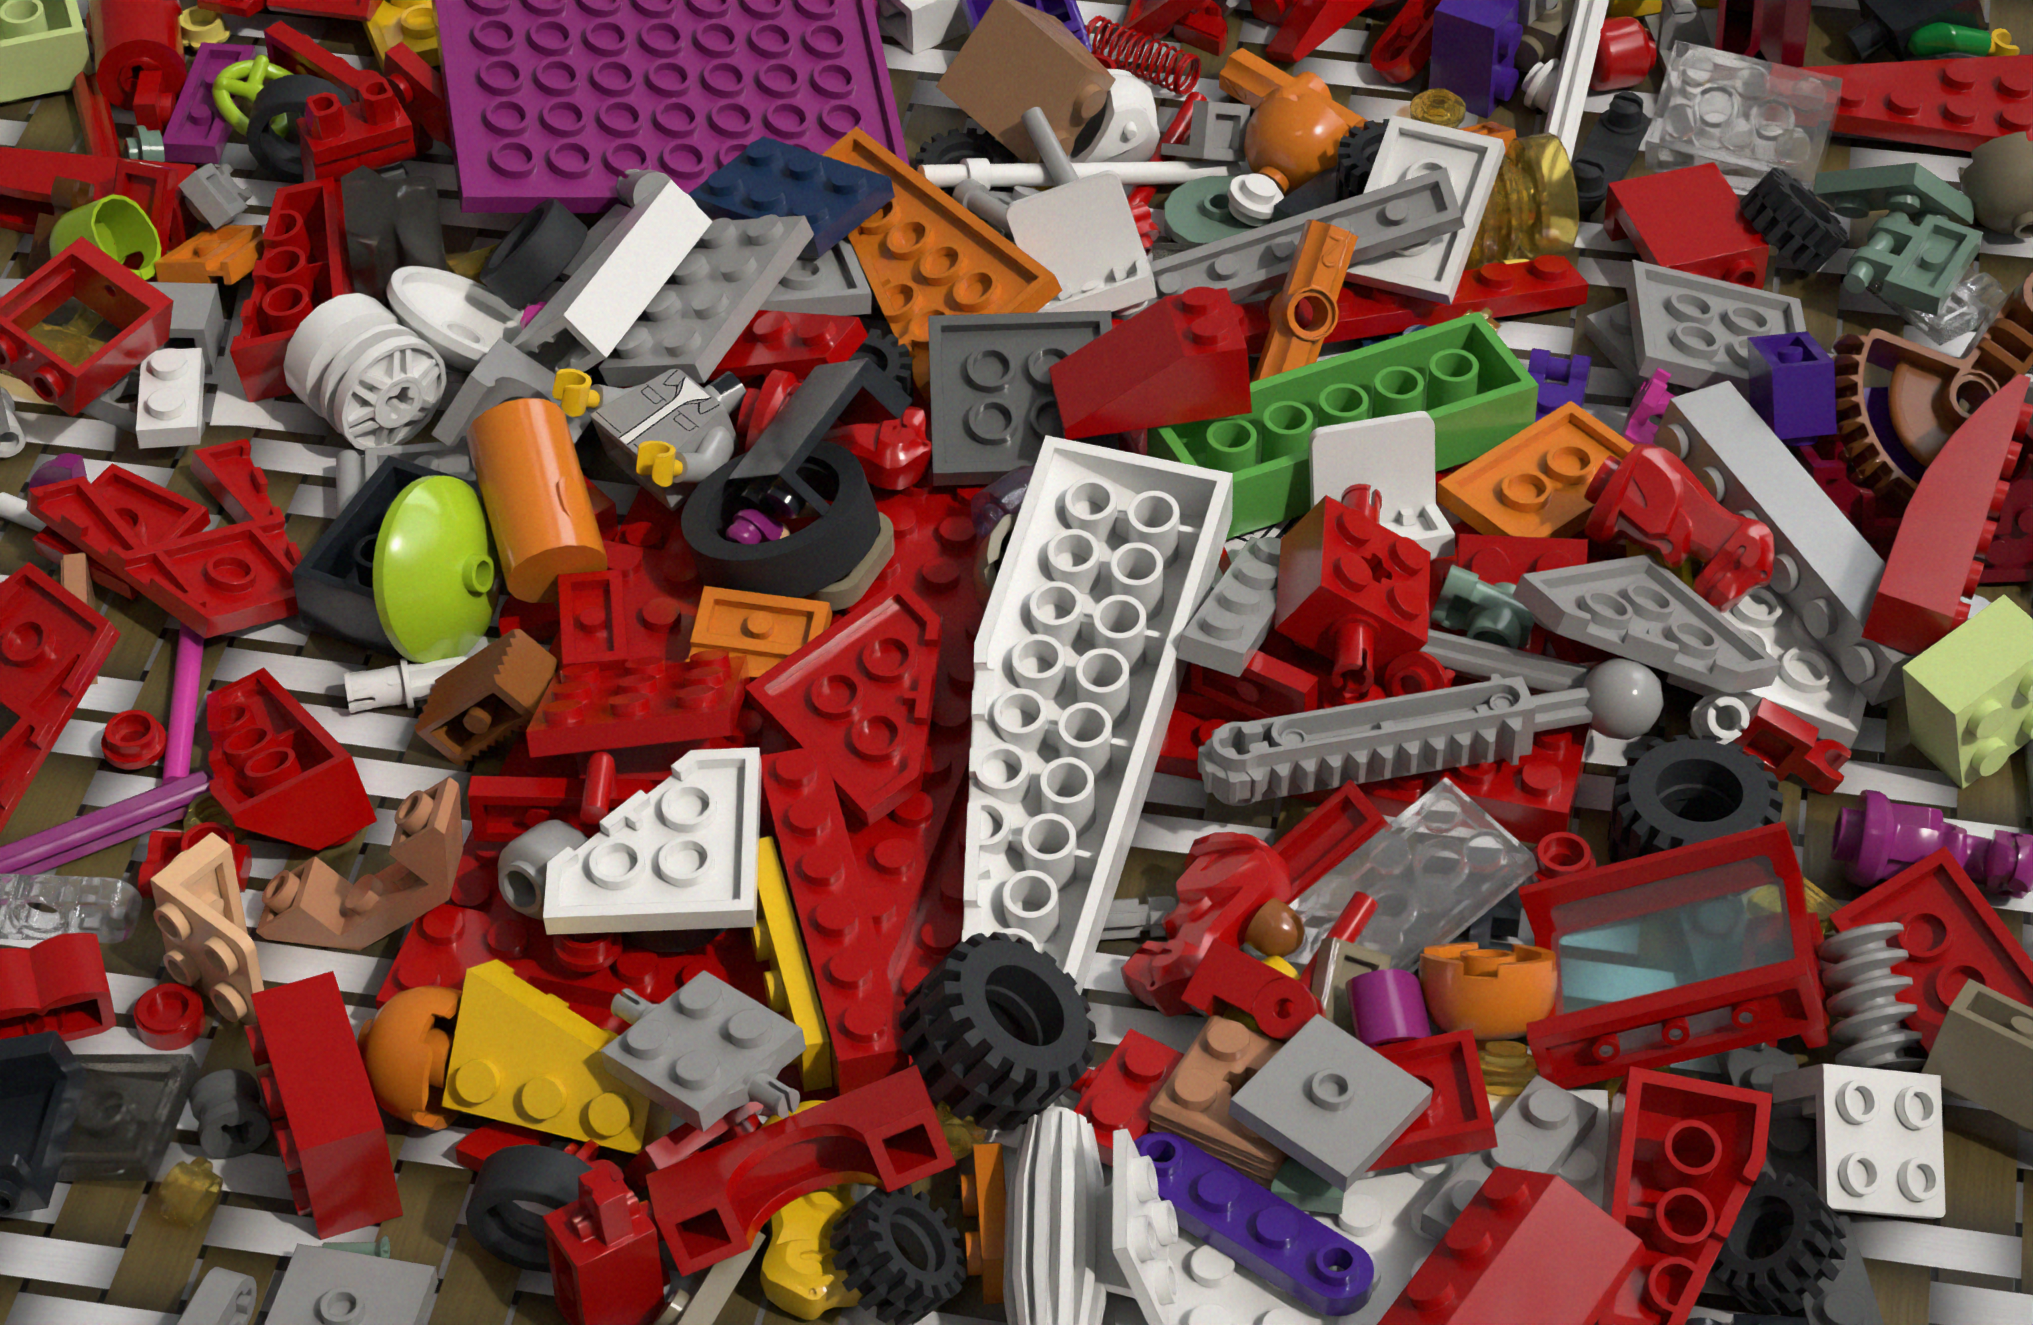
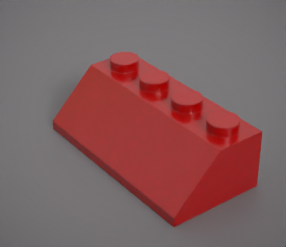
[1377,1166,1646,1325]

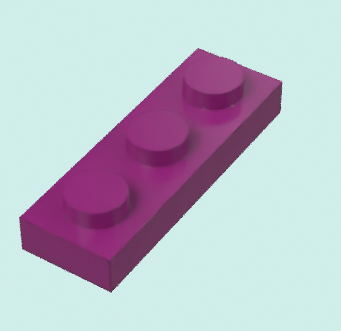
[162,42,256,164]

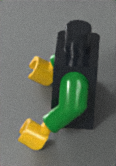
[1844,0,2020,62]

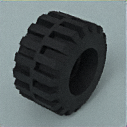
[1607,734,1783,908]
[899,932,1097,1131]

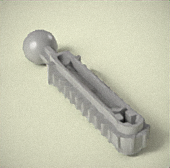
[1198,657,1664,806]

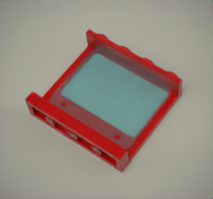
[1519,821,1825,1089]

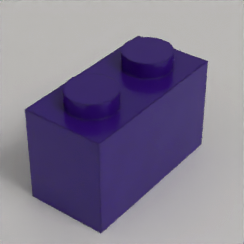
[1428,0,1523,119]
[1747,331,1837,446]

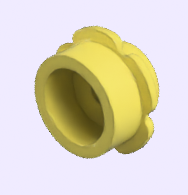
[179,5,230,53]

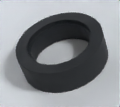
[681,440,880,598]

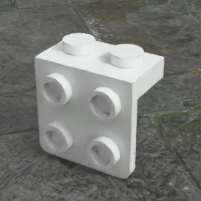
[1006,170,1157,316]
[1309,411,1455,562]

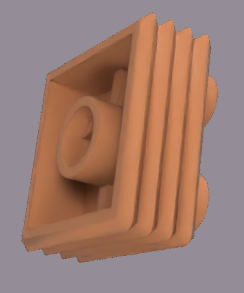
[1149,1015,1291,1189]

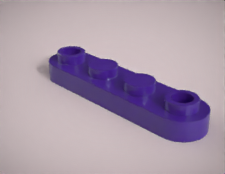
[1134,1132,1374,1316]

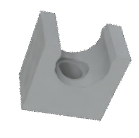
[431,338,592,446]

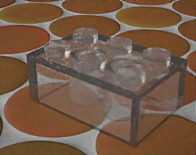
[1645,40,1843,192]

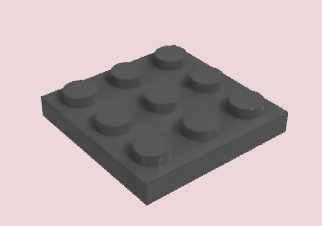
[928,310,1119,486]

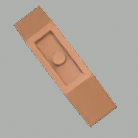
[256,777,463,951]

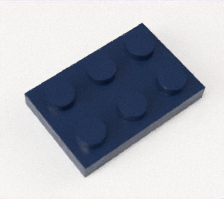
[688,136,895,258]

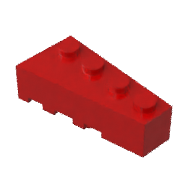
[230,176,357,402]

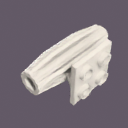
[1003,1107,1179,1325]

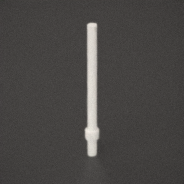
[917,158,1241,190]

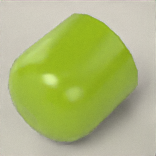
[49,194,161,280]

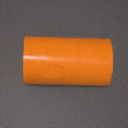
[466,398,607,603]

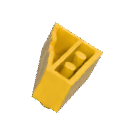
[442,959,672,1155]

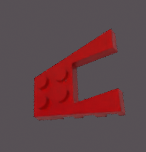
[26,438,303,639]
[0,562,121,833]

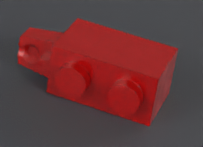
[543,1164,671,1325]

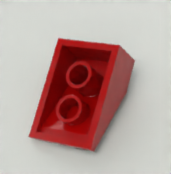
[1049,286,1252,440]

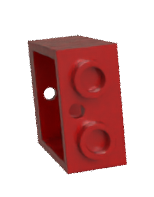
[0,236,174,417]

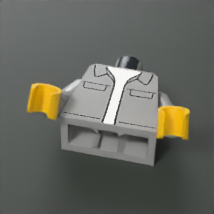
[552,368,747,512]

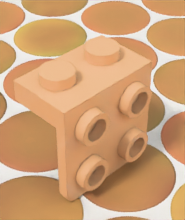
[150,832,264,1025]

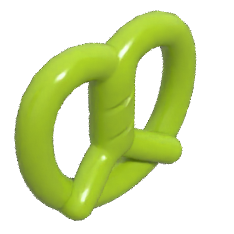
[212,54,294,138]

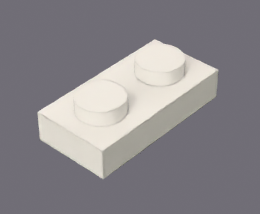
[136,348,205,448]

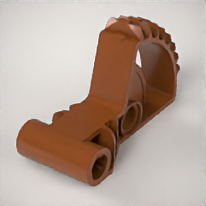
[1827,272,2033,515]

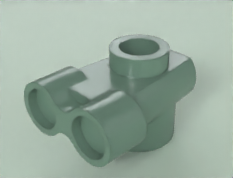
[1430,565,1535,649]

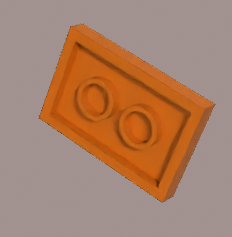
[1437,401,1635,538]

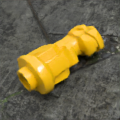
[759,1100,862,1320]

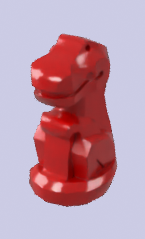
[737,369,932,490]
[1584,442,1775,613]
[1120,832,1292,1017]

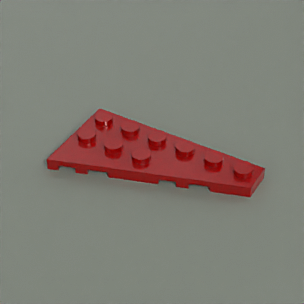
[1761,54,2033,152]

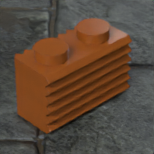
[414,629,559,766]

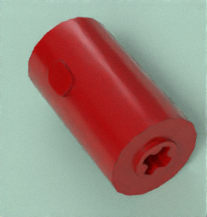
[86,0,187,111]

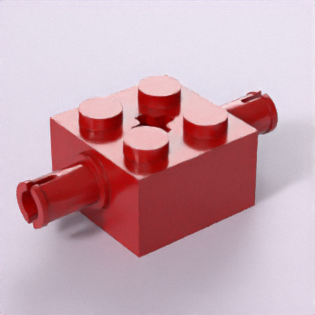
[1275,483,1431,694]

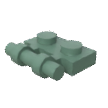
[1843,209,1983,316]

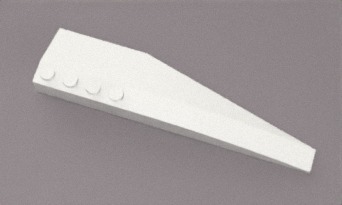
[953,435,1233,1154]

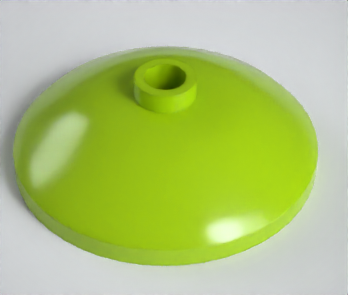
[373,475,503,664]

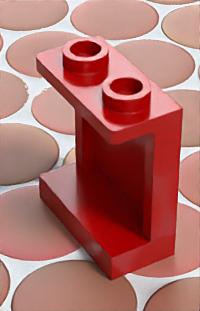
[1603,162,1770,290]

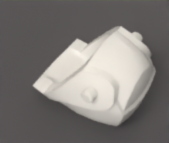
[1068,69,1160,163]

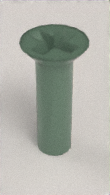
[322,1235,390,1259]

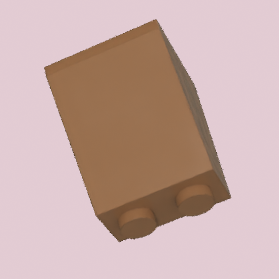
[936,0,1116,163]

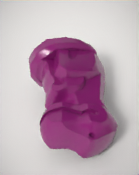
[1831,789,2033,899]

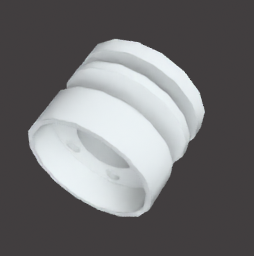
[283,293,447,450]

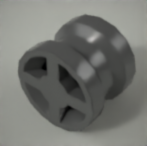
[188,1069,270,1158]

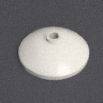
[386,266,525,373]

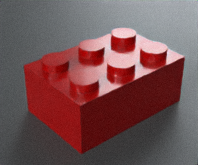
[244,971,403,1240]

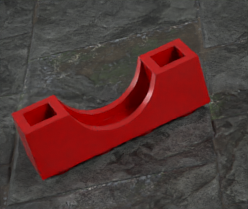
[645,1065,956,1277]

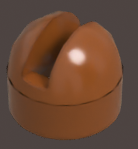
[1244,897,1305,958]

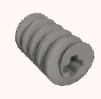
[1817,922,1926,1072]

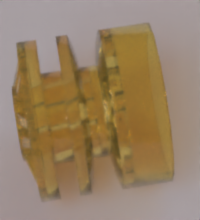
[1466,132,1579,268]

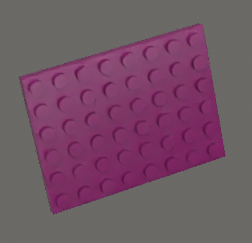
[431,0,910,213]

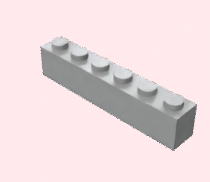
[1653,380,1917,706]

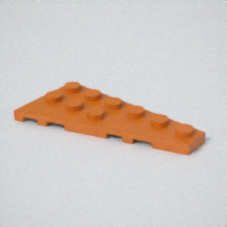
[822,126,1063,404]

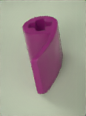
[1345,969,1431,1048]

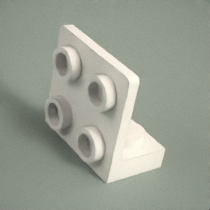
[1772,1064,1946,1219]

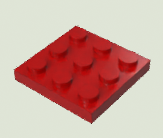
[526,649,750,758]

